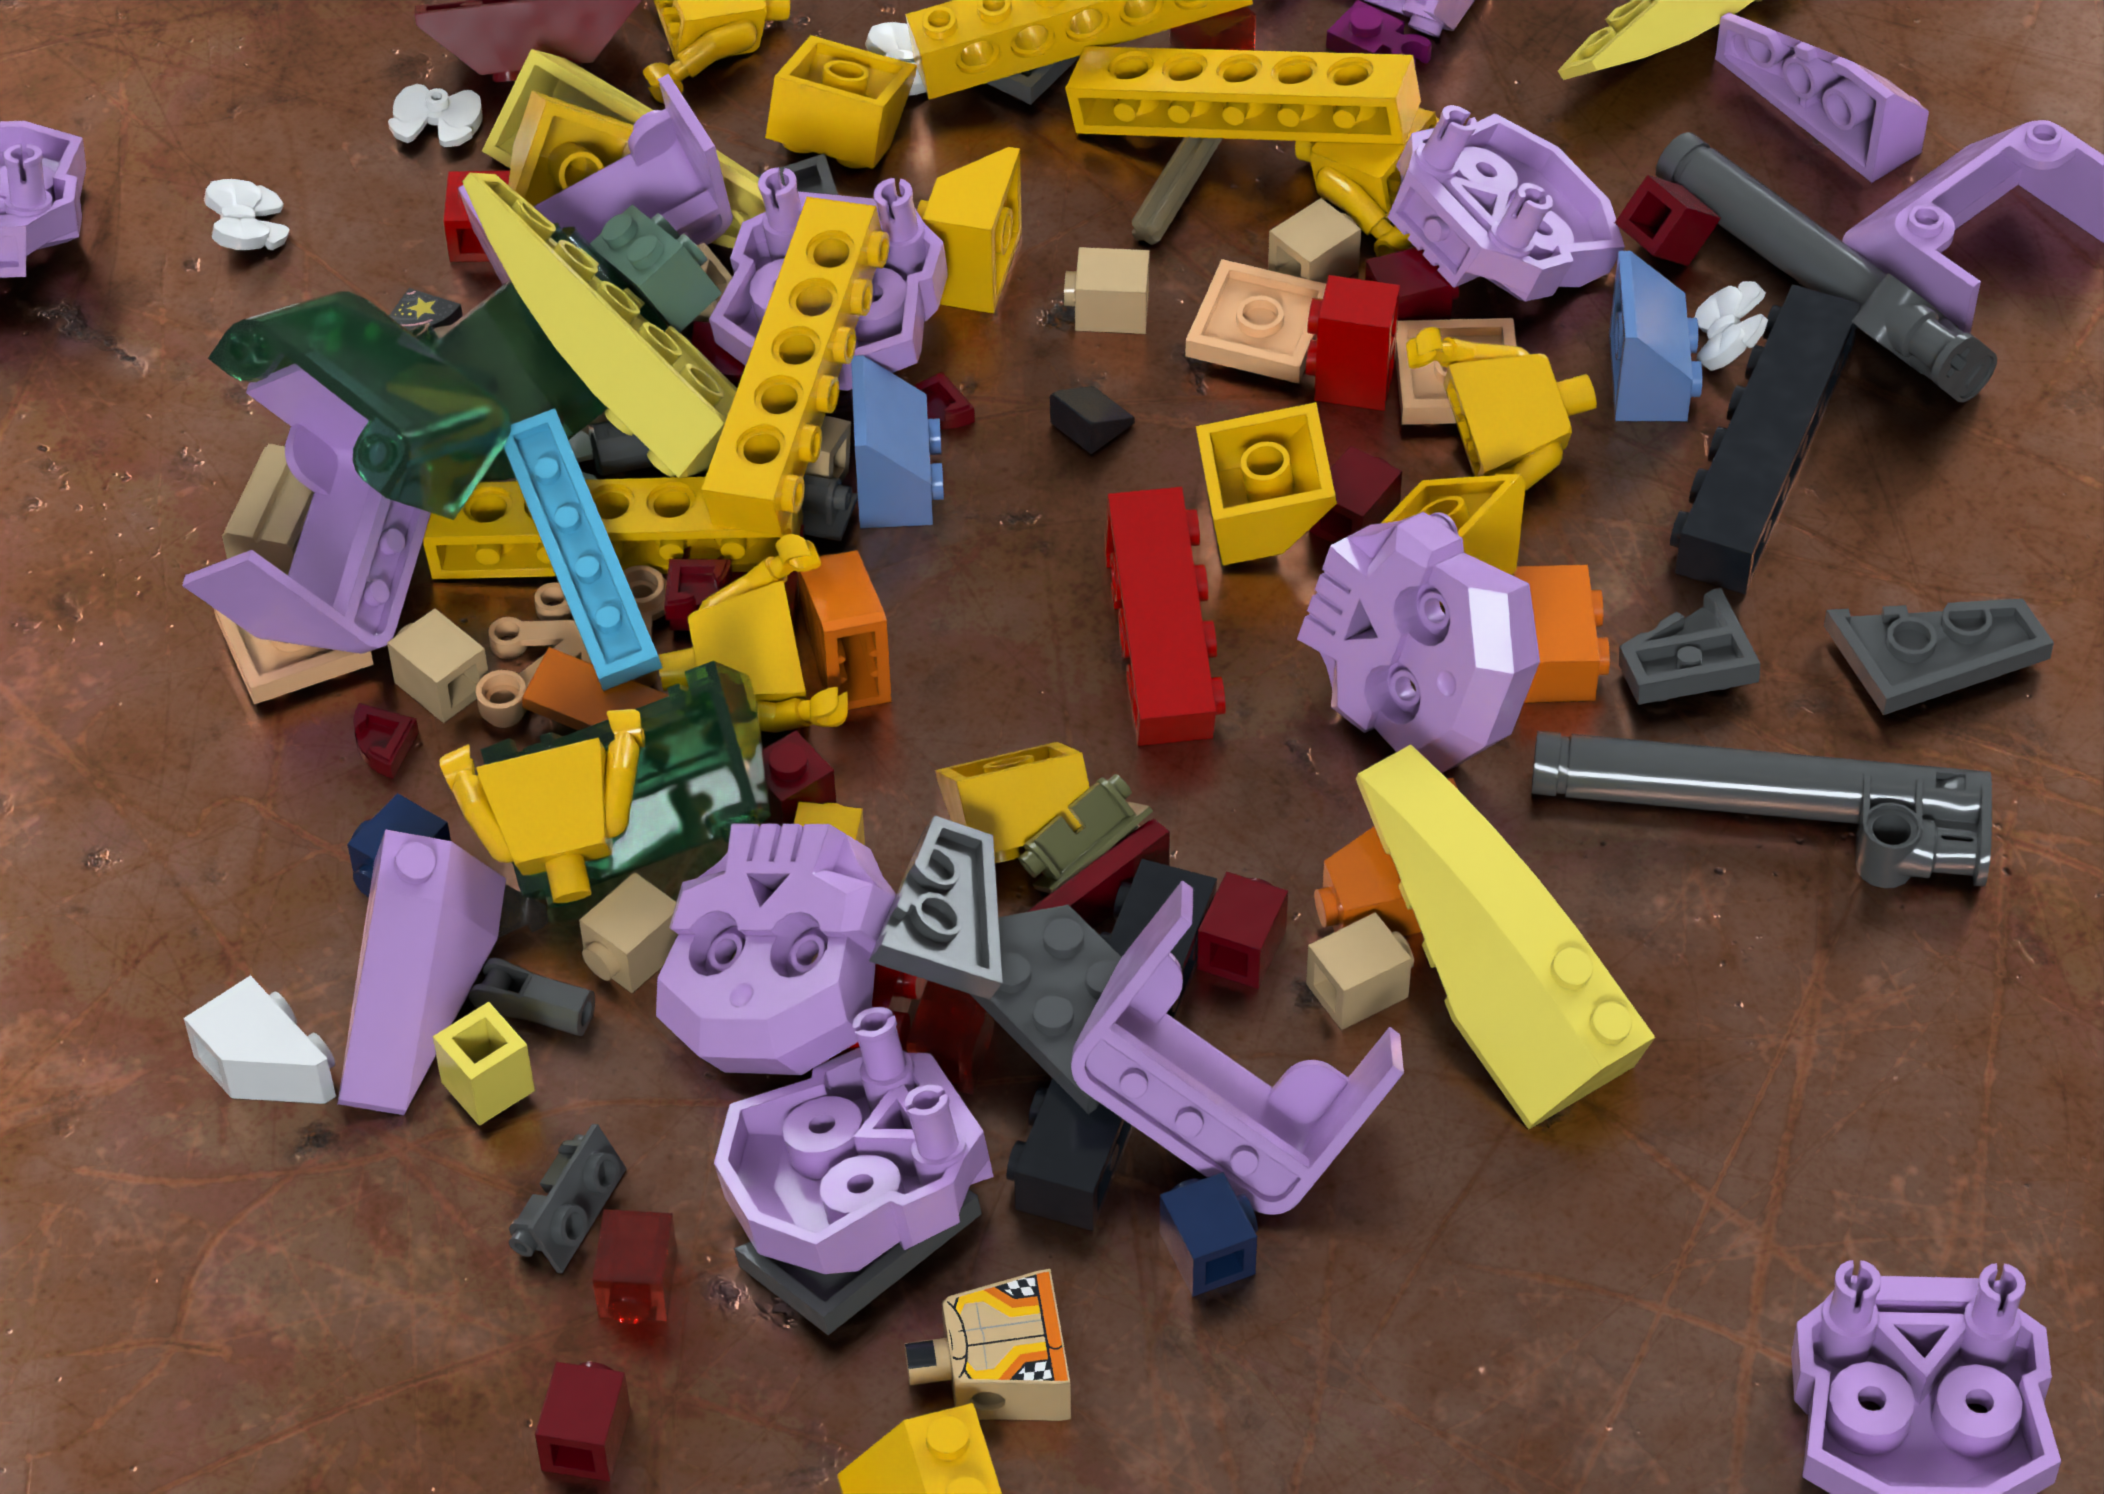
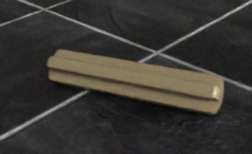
[1132,136,1223,245]

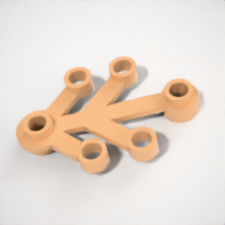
[476,565,667,728]

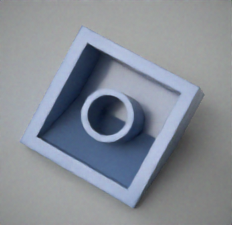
[1609,251,1702,422]
[851,355,944,529]

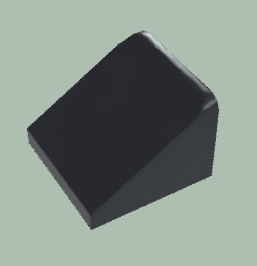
[1049,386,1135,454]

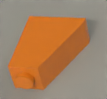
[797,550,892,710]
[1314,777,1458,936]

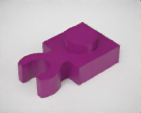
[1326,0,1432,64]

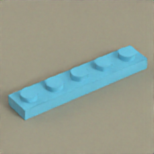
[497,408,662,691]

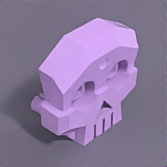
[1387,105,1625,302]
[0,121,86,278]
[709,167,948,391]
[1297,512,1540,773]
[656,824,897,1075]
[714,1007,994,1274]
[1791,1260,2061,1494]

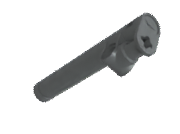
[1655,132,1997,403]
[1531,731,1992,888]

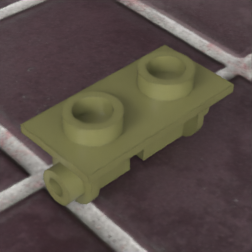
[1018,774,1153,894]

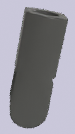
[469,958,595,1036]

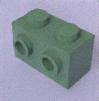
[589,204,722,333]

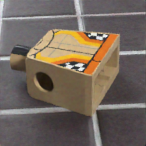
[904,1269,1071,1421]

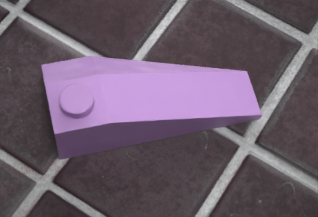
[1715,12,1929,183]
[338,830,506,1115]

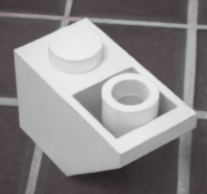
[184,975,336,1104]

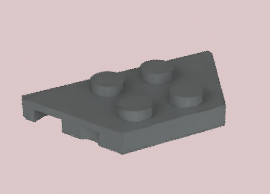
[969,905,1122,1114]

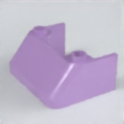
[458,74,733,333]
[1842,120,2104,333]
[182,355,442,654]
[1071,881,1404,1215]

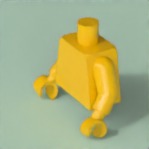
[643,0,790,104]
[1295,107,1439,257]
[1406,327,1597,491]
[658,534,848,733]
[439,709,645,903]

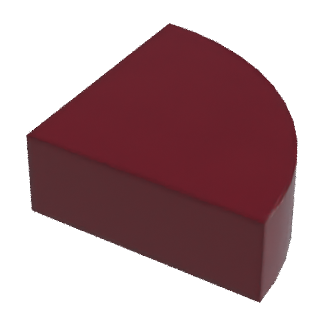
[913,372,975,429]
[664,559,733,620]
[353,703,419,779]

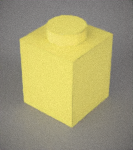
[433,1002,535,1126]

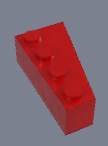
[1104,486,1226,746]

